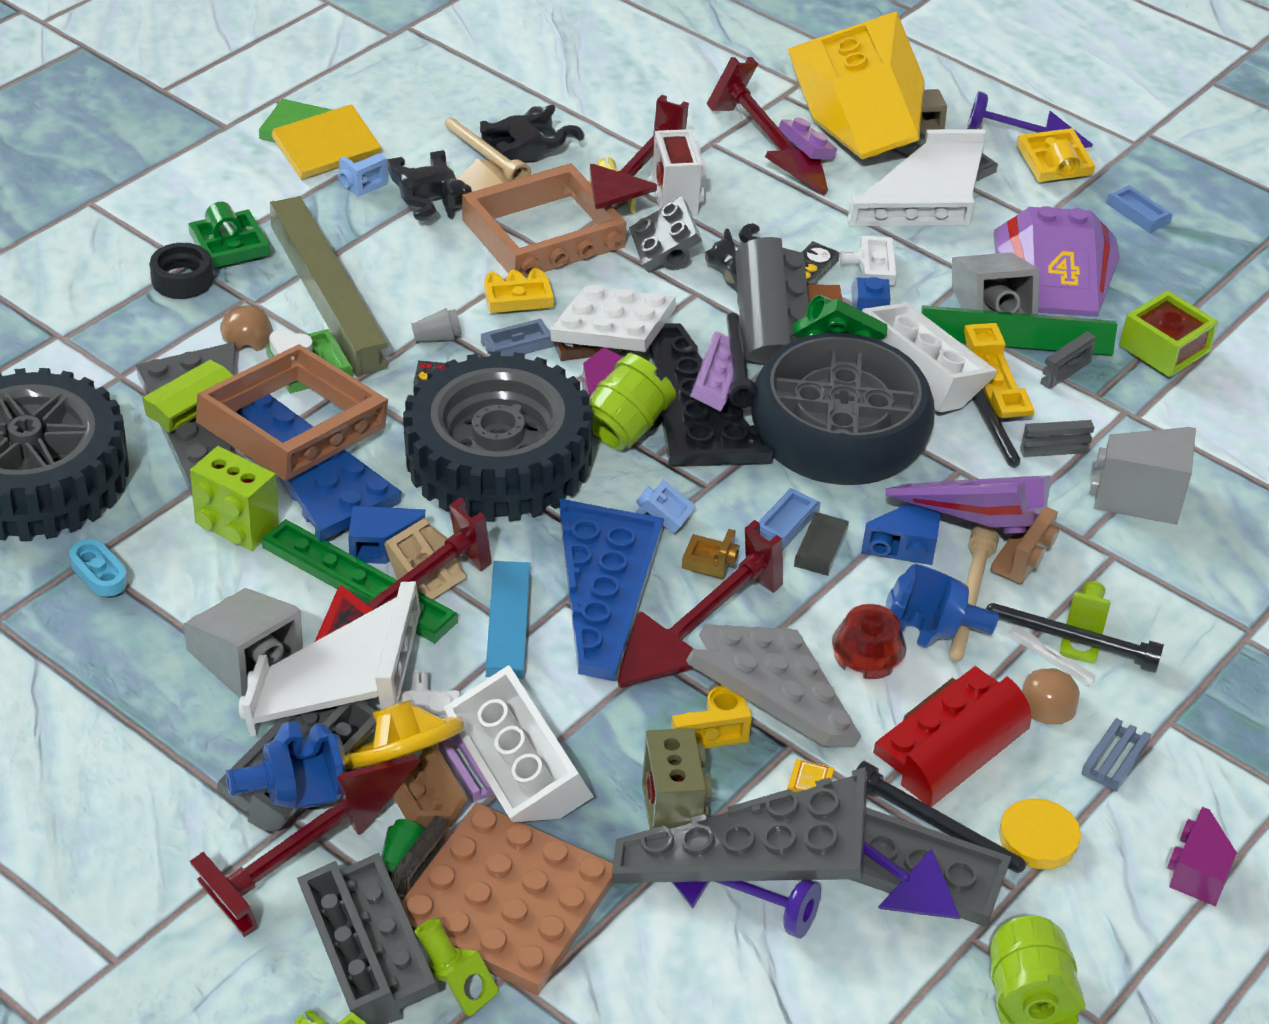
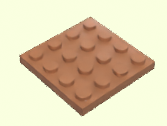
[401,802,614,995]

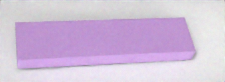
[690,331,734,411]

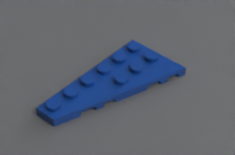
[236,394,402,542]
[559,498,664,681]

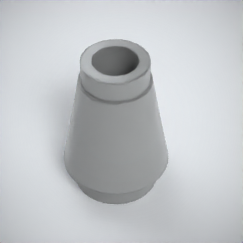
[411,308,462,343]

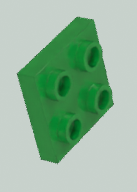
[188,201,270,268]
[793,294,888,340]

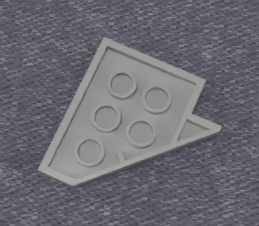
[686,624,861,747]

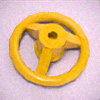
[345,700,464,769]

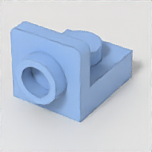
[338,153,388,197]
[636,479,696,534]

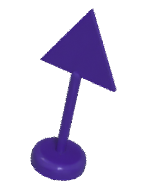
[967,91,1093,148]
[864,841,961,920]
[671,879,821,939]

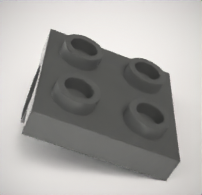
[629,196,702,273]

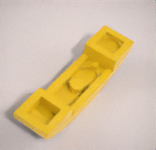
[964,323,1035,418]

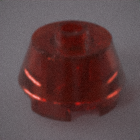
[832,604,907,679]

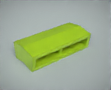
[142,359,234,433]

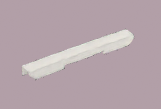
[1007,624,1096,686]

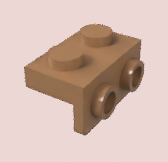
[990,506,1059,584]
[393,744,467,828]

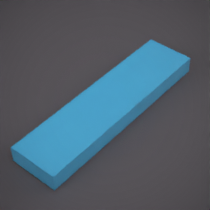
[485,561,530,679]

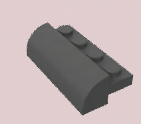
[735,237,808,365]
[217,701,376,831]
[297,852,439,1024]

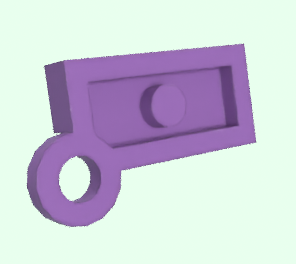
[778,117,837,159]

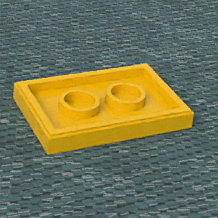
[272,104,381,180]

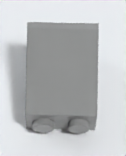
[952,252,1039,315]
[1089,427,1196,525]
[184,588,303,698]

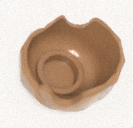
[220,305,274,351]
[1022,668,1080,724]

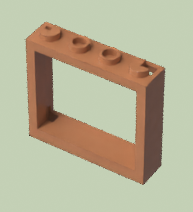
[462,163,627,278]
[196,344,388,481]

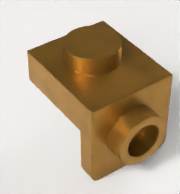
[681,529,740,579]

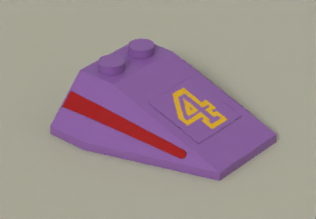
[993,206,1120,316]
[885,475,1051,534]

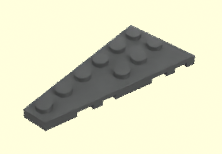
[136,342,235,495]
[612,767,867,883]

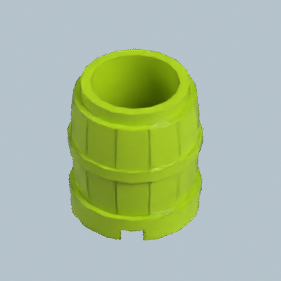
[589,353,676,450]
[990,916,1086,1024]

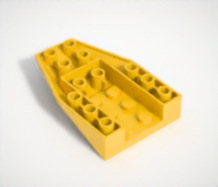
[788,11,925,159]

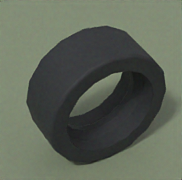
[149,242,213,299]

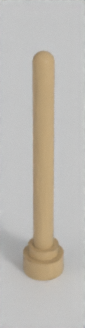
[445,117,531,181]
[949,526,999,662]

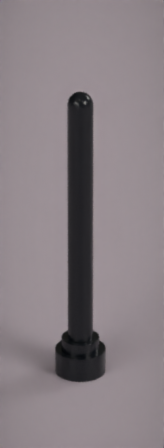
[726,312,757,408]
[973,388,1021,468]
[986,603,1164,673]
[856,760,1026,873]

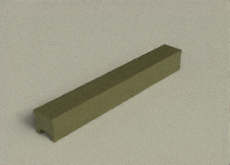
[270,196,388,377]

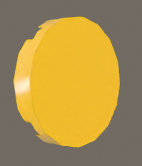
[999,798,1081,869]

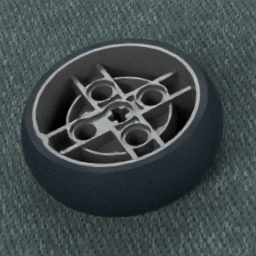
[751,333,935,485]

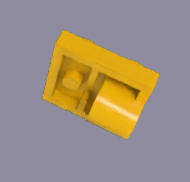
[1017,128,1095,182]

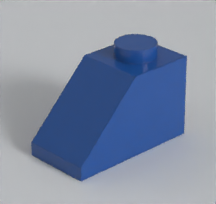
[851,277,891,311]

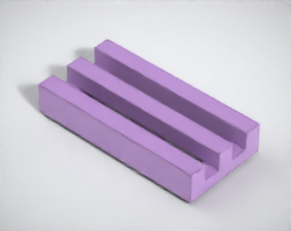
[439,734,495,802]

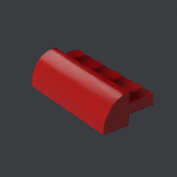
[873,666,1032,807]

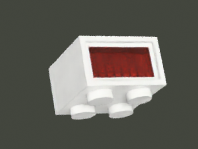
[651,129,706,215]

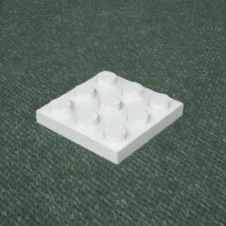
[550,285,676,352]

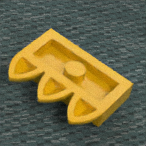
[484,268,554,313]

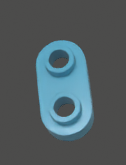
[69,539,127,597]

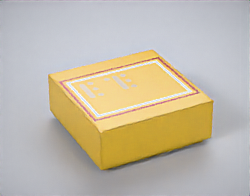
[787,759,834,793]

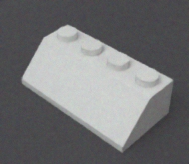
[862,303,997,413]
[443,665,594,822]

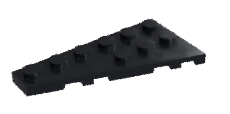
[650,323,773,466]

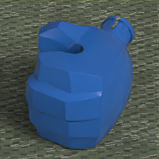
[886,564,999,648]
[225,722,346,809]

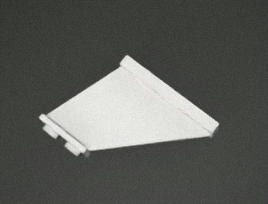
[848,129,986,226]
[239,581,421,736]

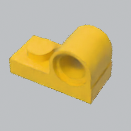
[671,685,752,749]

